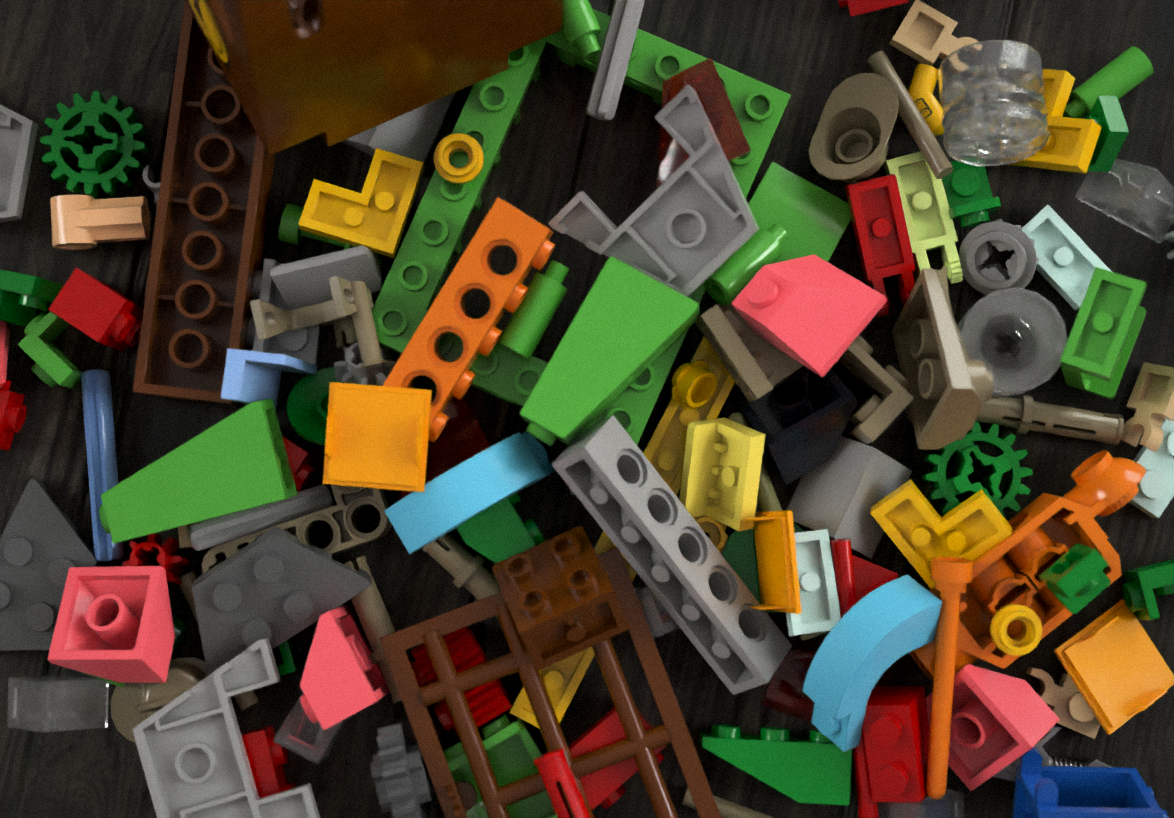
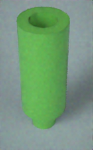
[562,0,602,59]
[1062,46,1153,119]
[704,224,788,306]
[497,260,569,360]

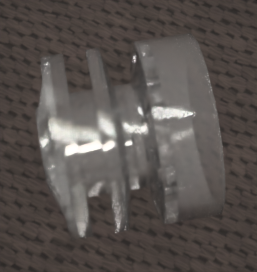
[938,40,1050,166]
[957,287,1067,397]

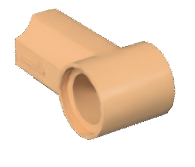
[50,195,151,250]

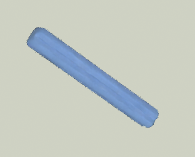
[81,369,124,562]

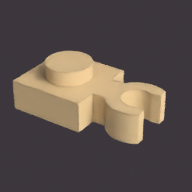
[889,0,983,78]
[1121,362,1174,452]
[1026,667,1101,739]

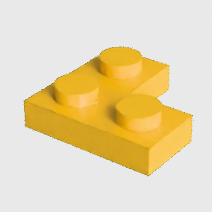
[995,68,1102,174]
[298,148,424,258]
[870,479,1013,589]

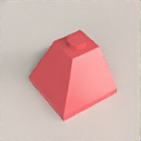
[731,254,888,378]
[47,566,175,683]
[300,605,390,731]
[926,664,1060,791]

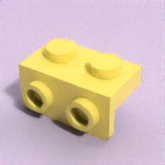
[679,417,765,531]

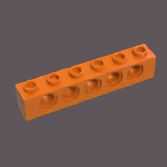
[382,197,555,491]

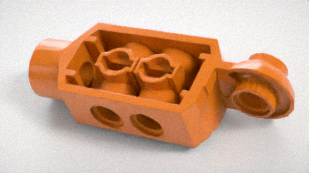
[909,450,1146,682]

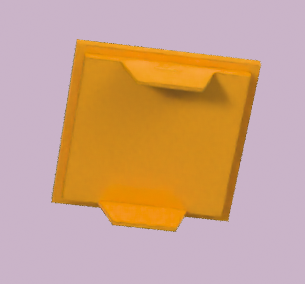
[323,382,432,492]
[742,510,802,614]
[1053,599,1174,735]

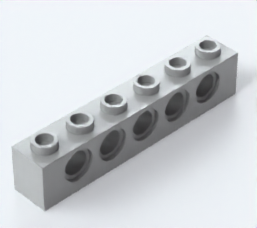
[552,415,792,695]

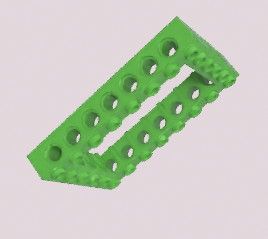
[372,9,791,445]

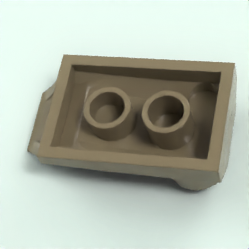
[891,265,994,450]

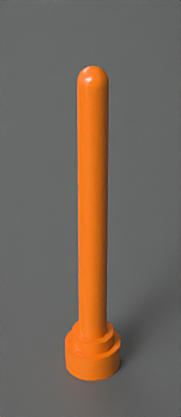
[926,556,973,799]

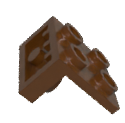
[492,526,630,671]

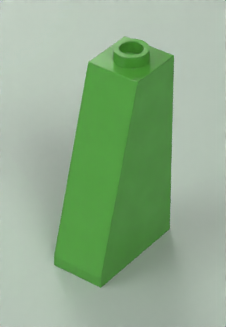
[520,255,700,446]
[99,399,298,544]

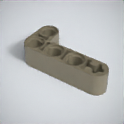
[202,484,392,574]

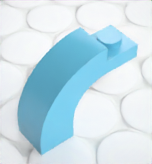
[384,432,555,554]
[802,575,942,752]

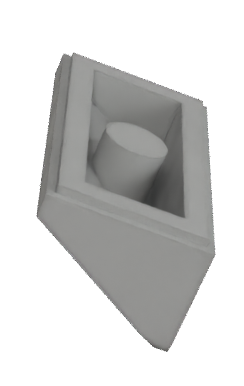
[270,245,383,310]

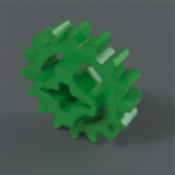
[39,91,150,199]
[922,421,1033,518]

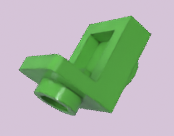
[18,311,82,389]

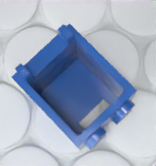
[1012,747,1168,818]

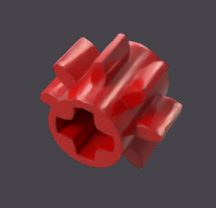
[122,533,189,585]

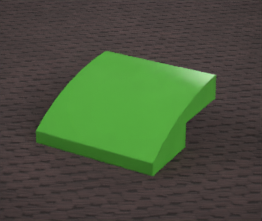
[748,161,851,263]

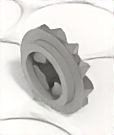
[959,219,1039,297]

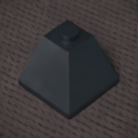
[729,366,858,485]

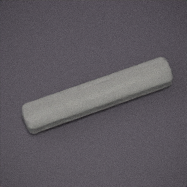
[586,0,645,121]
[188,484,333,551]

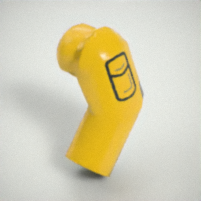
[908,64,951,136]

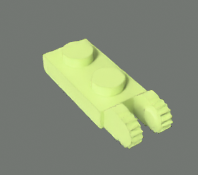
[883,152,963,284]

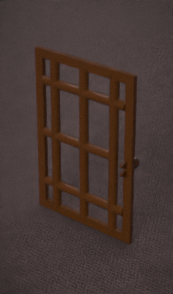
[379,546,721,818]

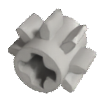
[334,342,396,386]

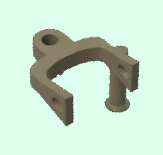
[250,276,388,369]

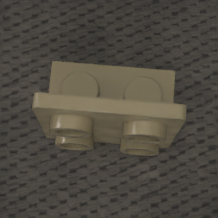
[695,304,804,402]
[837,335,914,445]

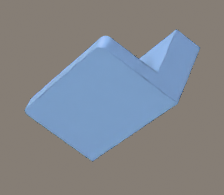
[221,348,318,410]

